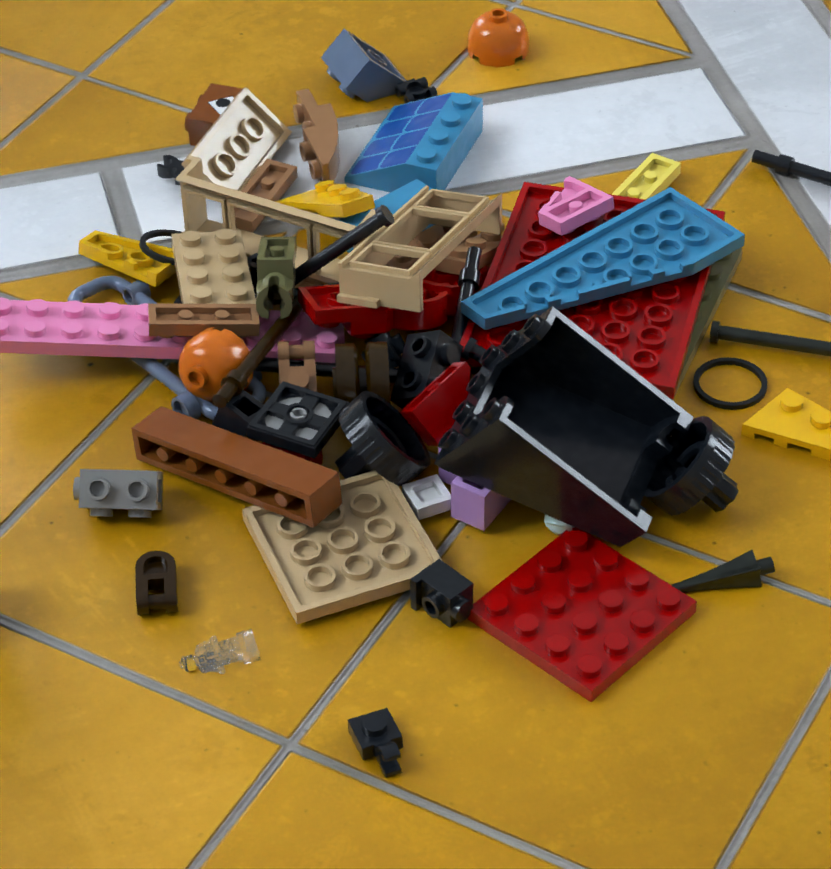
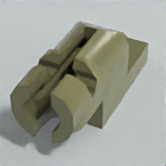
[256,237,297,319]

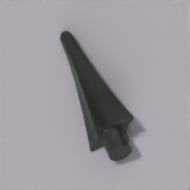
[672,550,775,593]

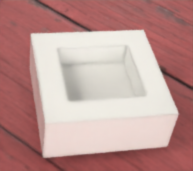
[402,474,451,520]

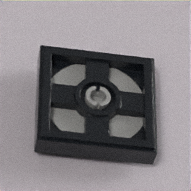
[246,381,350,459]

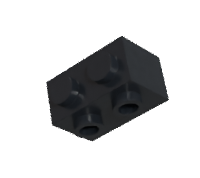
[390,330,463,409]

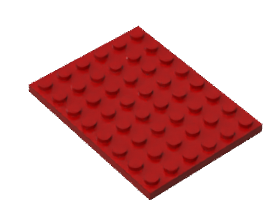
[459,182,726,399]

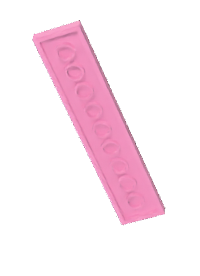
[0,298,345,363]

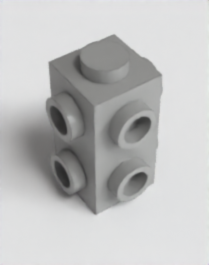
[73,469,164,518]

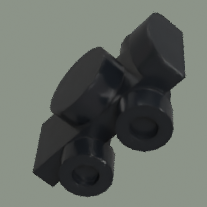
[395,77,438,103]

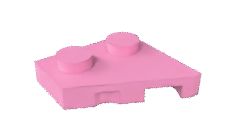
[538,176,614,236]

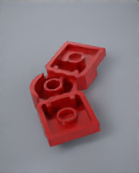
[298,266,490,339]

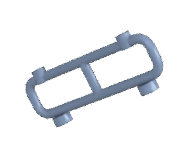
[67,275,267,421]

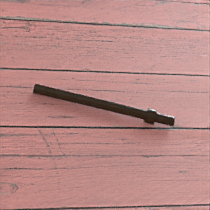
[212,295,304,408]

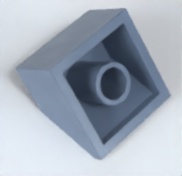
[321,29,407,102]

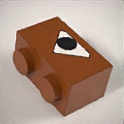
[185,83,242,146]

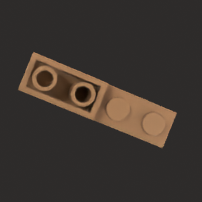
[293,89,339,182]

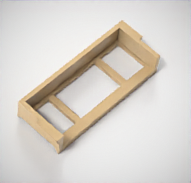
[174,155,386,281]
[337,186,505,313]

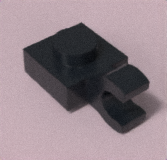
[348,708,403,778]

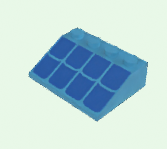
[344,92,483,192]

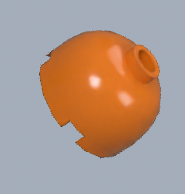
[468,8,529,67]
[178,327,253,403]

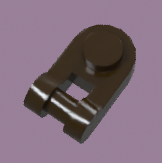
[135,551,178,615]

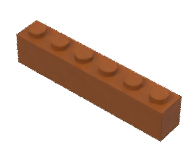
[131,406,342,528]

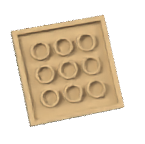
[242,470,442,624]

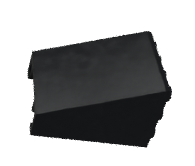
[434,306,694,547]

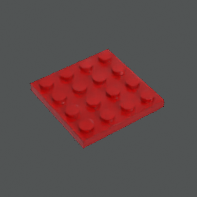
[468,527,697,702]

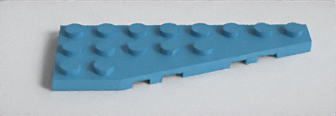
[461,187,745,330]

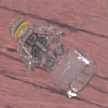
[179,628,261,674]

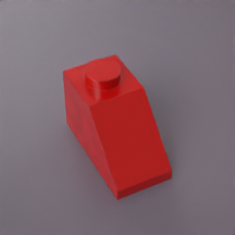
[400,361,471,446]

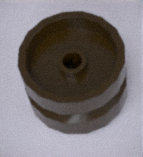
[332,341,391,404]

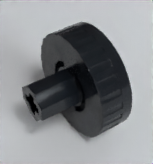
[335,391,431,486]
[644,416,739,516]

